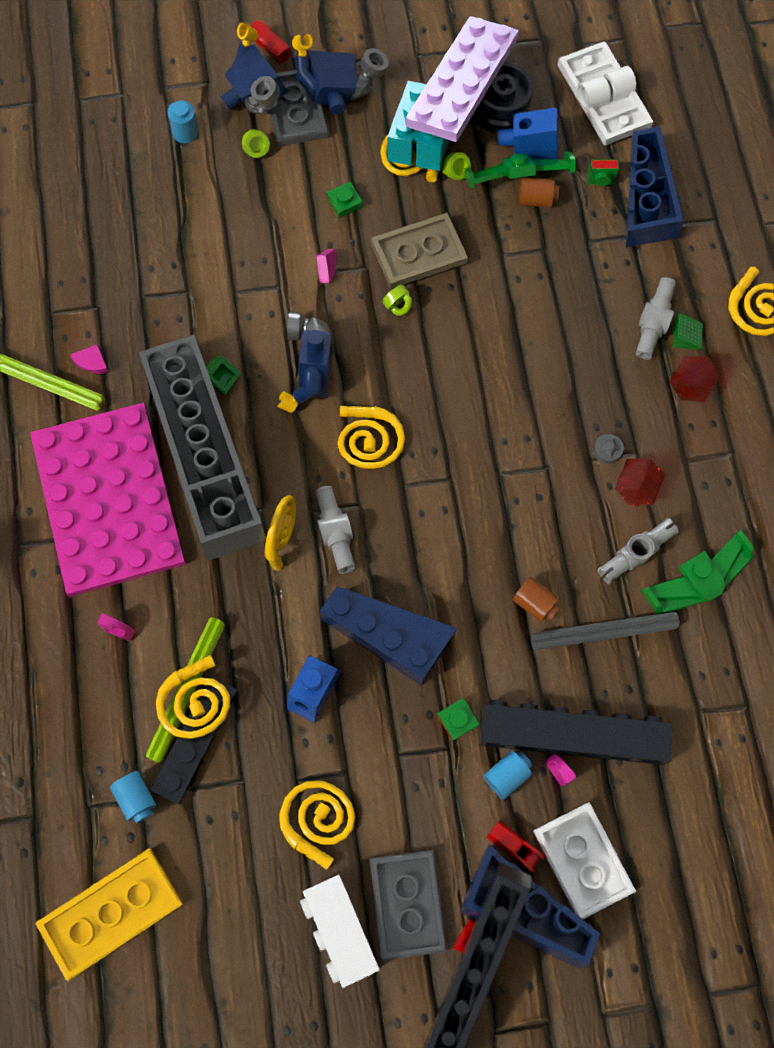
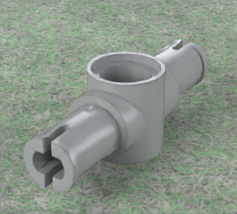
[635,277,676,360]
[316,486,355,574]
[597,518,679,584]

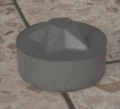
[593,434,624,464]

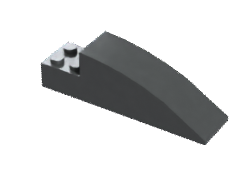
[139,335,266,561]

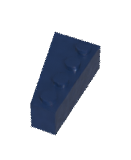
[626,126,683,247]
[320,586,457,686]
[459,845,600,969]

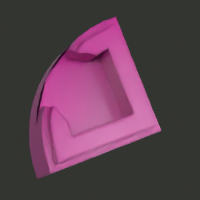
[316,249,336,283]
[70,344,109,374]
[97,613,135,641]
[544,754,576,786]

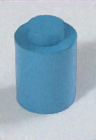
[167,101,199,143]
[483,751,533,800]
[110,771,156,824]

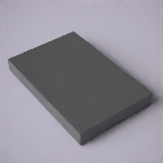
[269,70,329,147]
[370,850,447,960]

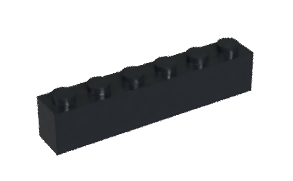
[478,700,672,765]
[424,862,531,1048]

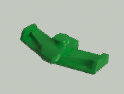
[464,152,576,189]
[641,530,754,614]

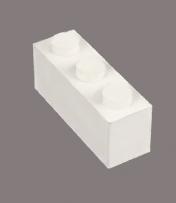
[300,875,379,988]

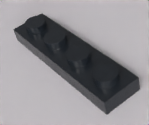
[150,677,238,805]

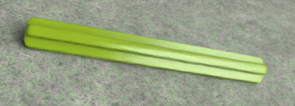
[0,353,105,410]
[146,617,225,763]

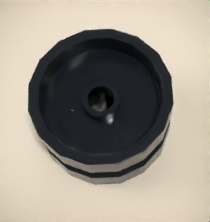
[473,62,533,134]

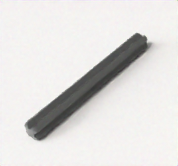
[531,612,680,650]

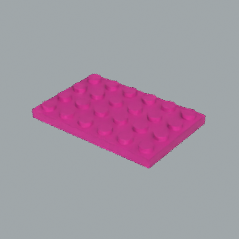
[30,403,186,597]

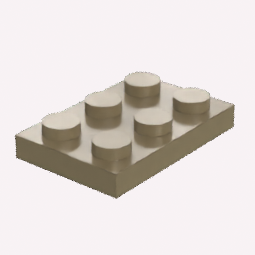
[371,213,468,289]

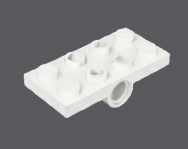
[557,41,653,146]

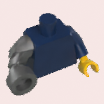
[221,23,288,115]
[292,34,389,115]
[277,311,333,413]

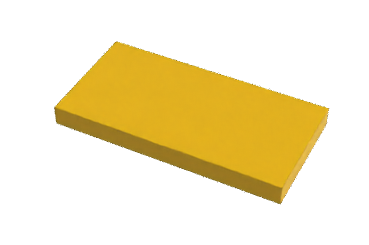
[35,848,184,981]

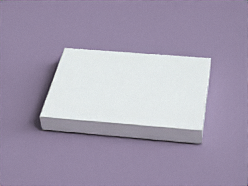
[532,802,636,919]

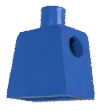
[498,108,558,160]
[287,655,342,723]

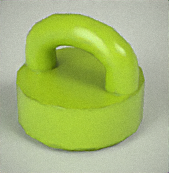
[242,129,270,158]
[442,152,471,180]
[382,285,412,316]

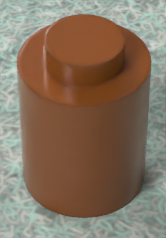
[518,177,559,207]
[512,576,560,622]

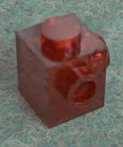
[669,356,720,402]
[615,459,666,506]

